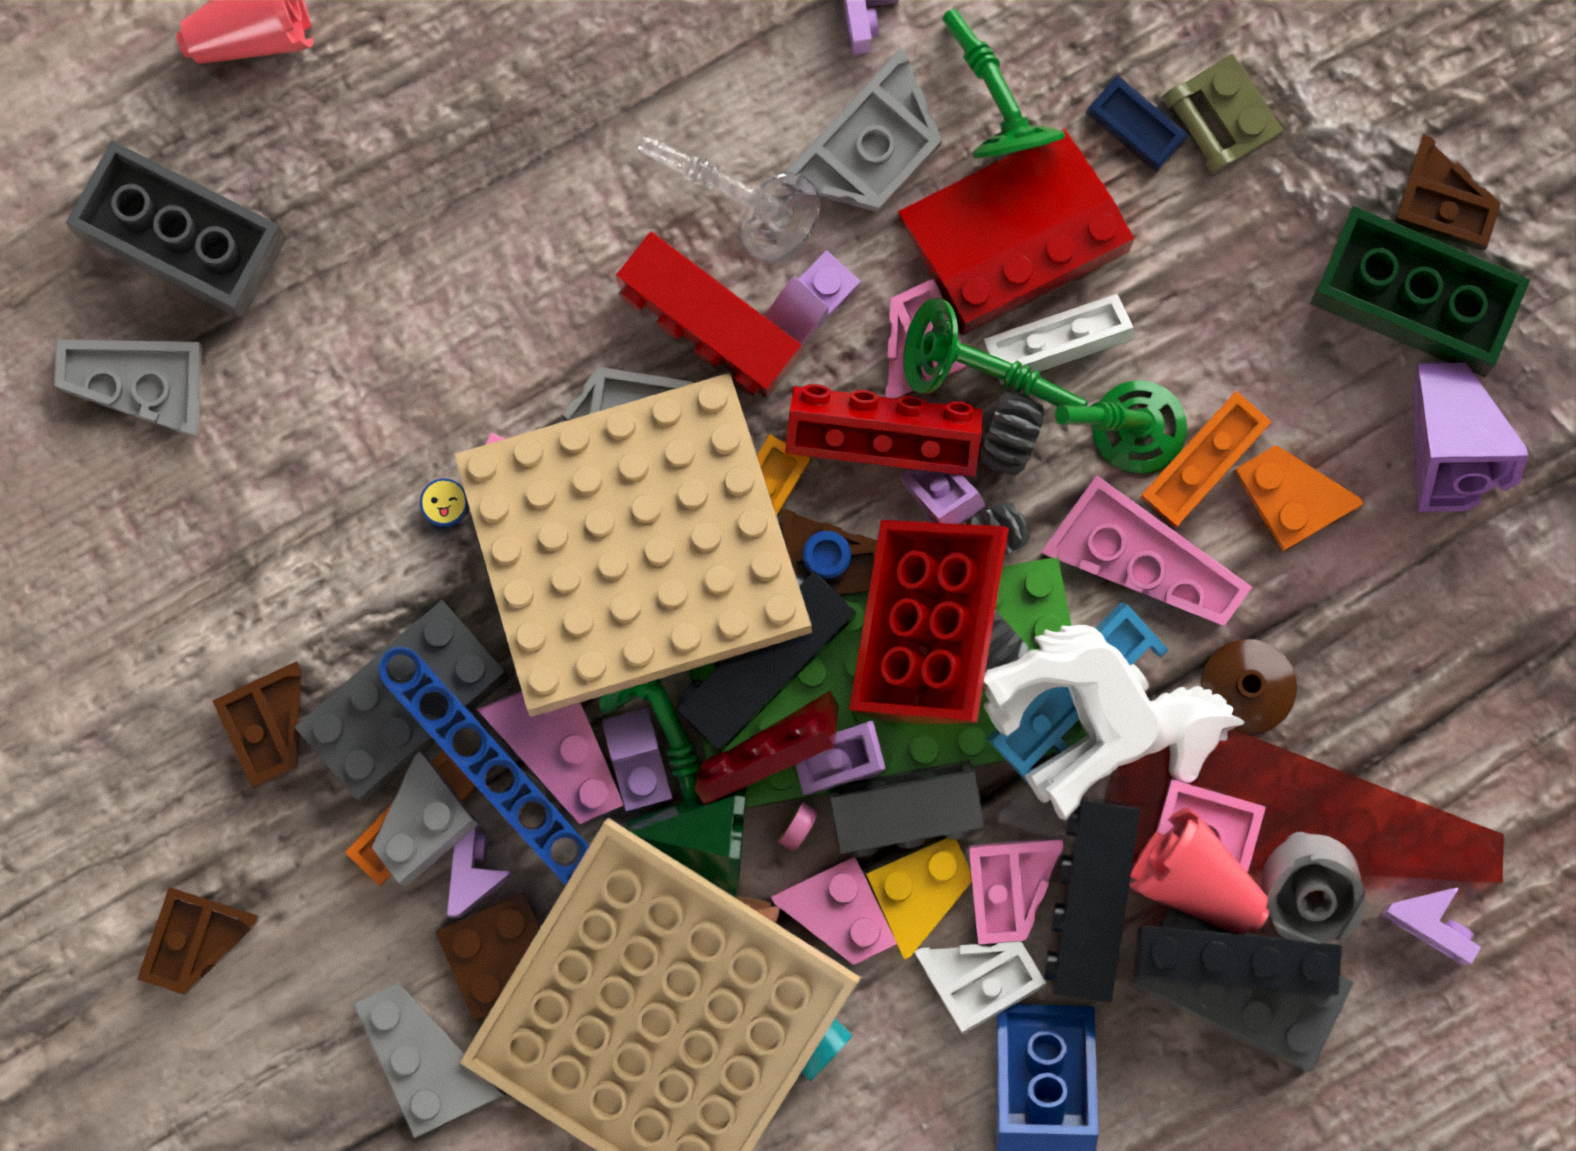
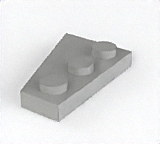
[55,340,202,439]
[354,983,505,1138]

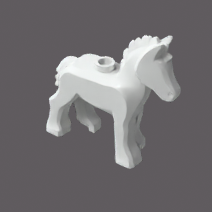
[982,625,1244,820]

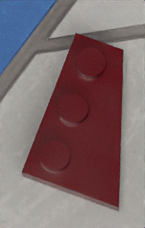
[695,690,839,805]

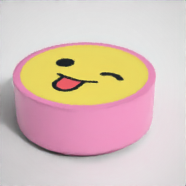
[777,801,818,851]

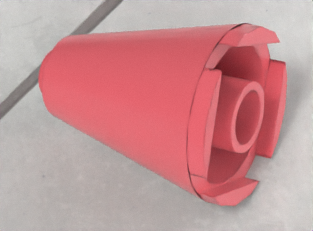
[176,0,313,64]
[1129,808,1269,935]

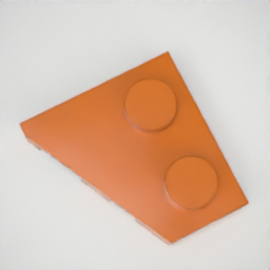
[1234,445,1364,552]

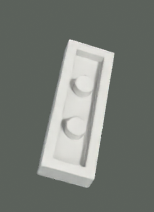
[983,294,1135,385]

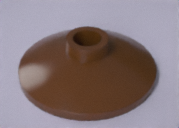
[1200,639,1297,735]

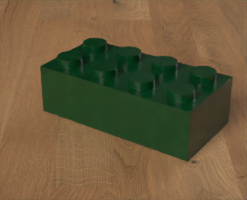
[1309,206,1531,377]

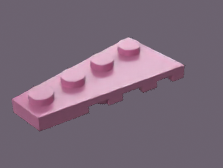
[1040,475,1253,626]

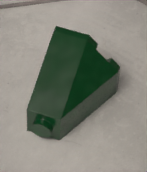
[626,786,747,898]

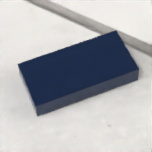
[1086,75,1189,173]

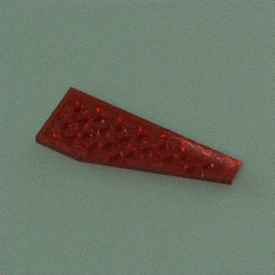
[1116,729,1504,884]

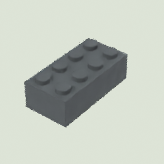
[66,140,287,320]
[294,600,509,805]
[1129,906,1354,1072]

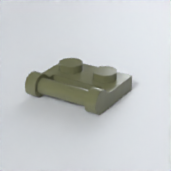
[1162,53,1284,176]

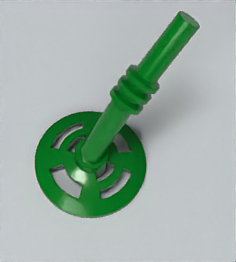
[942,9,1065,158]
[903,298,1088,407]
[1054,380,1187,474]
[599,678,700,801]

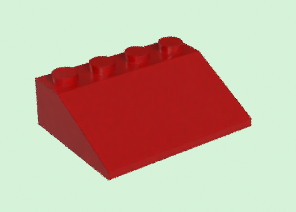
[898,128,1135,336]
[849,520,1009,725]

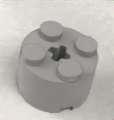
[1262,832,1366,943]

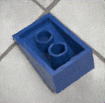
[995,1004,1099,1151]

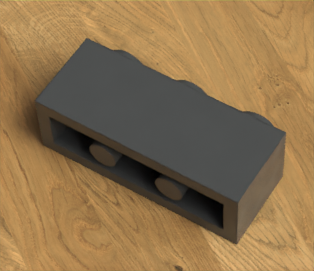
[828,760,984,857]

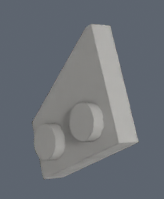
[372,751,479,887]

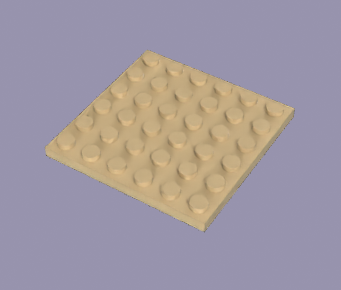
[454,373,813,717]
[459,818,860,1151]

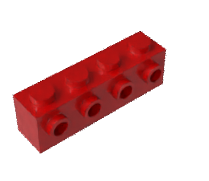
[616,231,802,398]
[785,384,983,477]

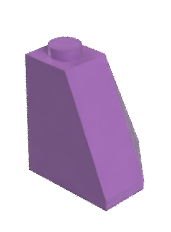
[1412,361,1528,512]

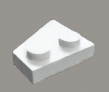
[915,941,1046,1035]

